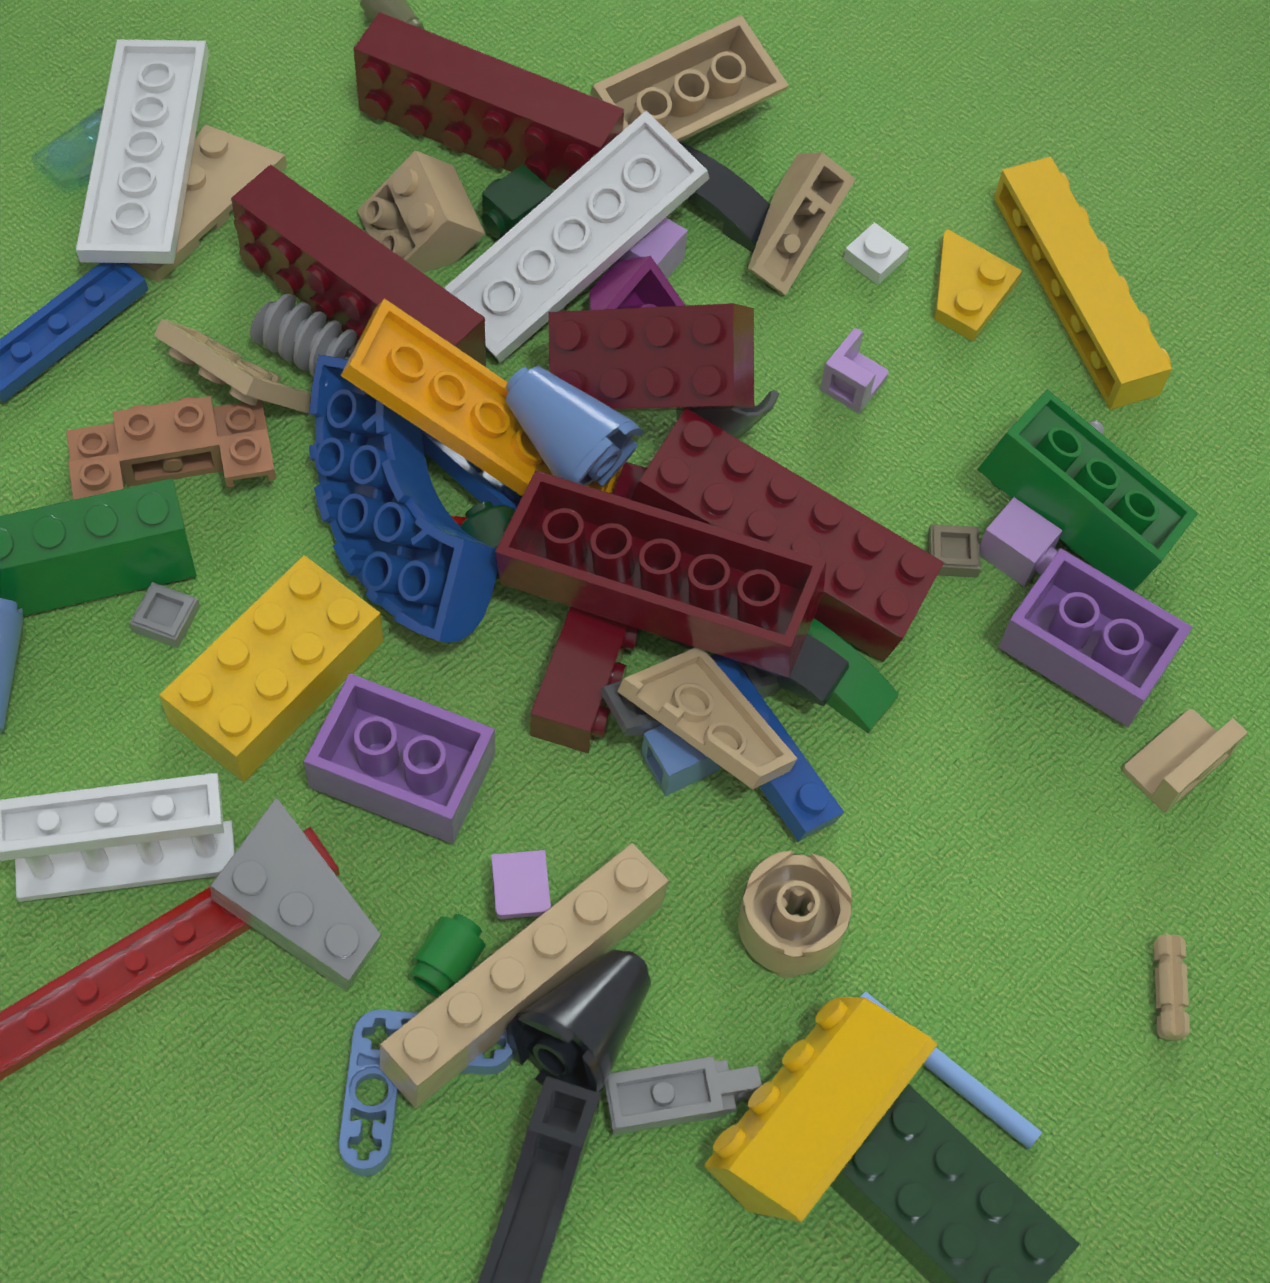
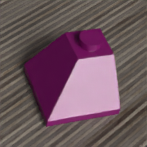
[589,256,686,310]

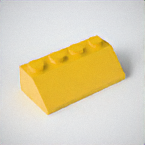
[704,997,938,1222]

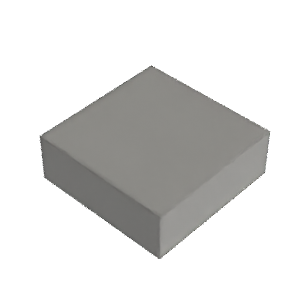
[129,582,200,648]

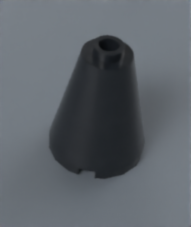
[506,950,651,1093]

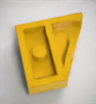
[934,229,1022,342]

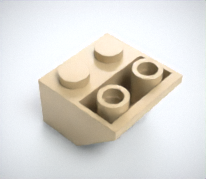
[357,150,485,273]

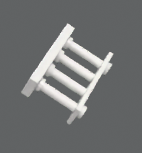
[0,773,235,902]

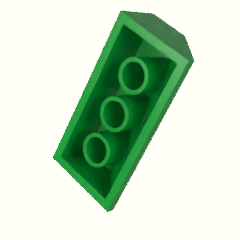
[977,389,1198,591]
[0,478,197,616]

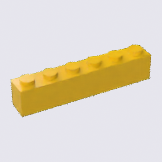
[994,156,1172,410]

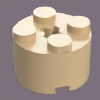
[737,851,852,978]

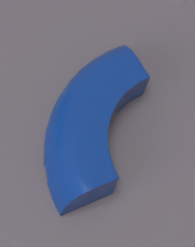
[309,354,498,642]

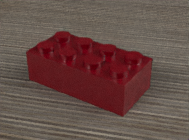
[549,303,754,412]

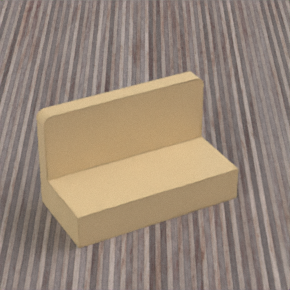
[1122,709,1248,813]

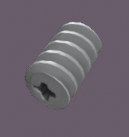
[250,293,357,377]

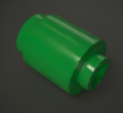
[408,914,486,998]

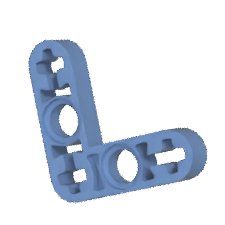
[339,1010,514,1176]

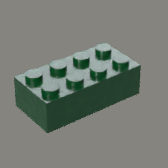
[830,1084,1080,1283]

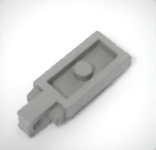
[604,1056,762,1135]

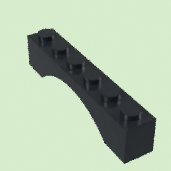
[478,1076,601,1283]

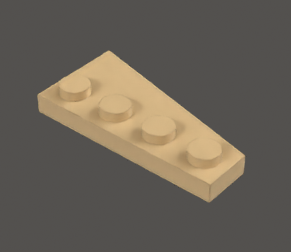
[127,124,287,282]

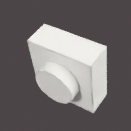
[843,222,909,285]

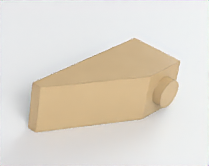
[748,152,856,295]

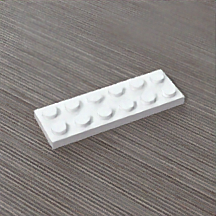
[76,39,209,264]
[444,111,710,363]

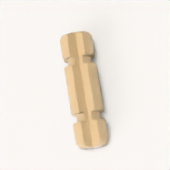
[1154,934,1190,1041]

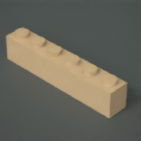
[379,843,669,1109]

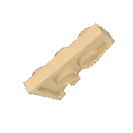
[154,319,311,414]
[617,648,798,789]

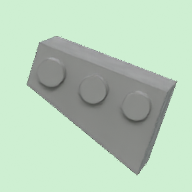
[210,797,381,991]

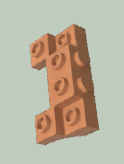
[66,396,276,500]

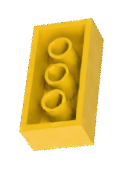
[159,555,384,783]

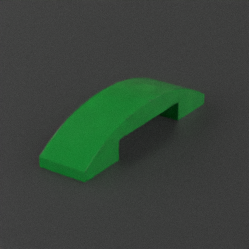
[807,619,899,734]

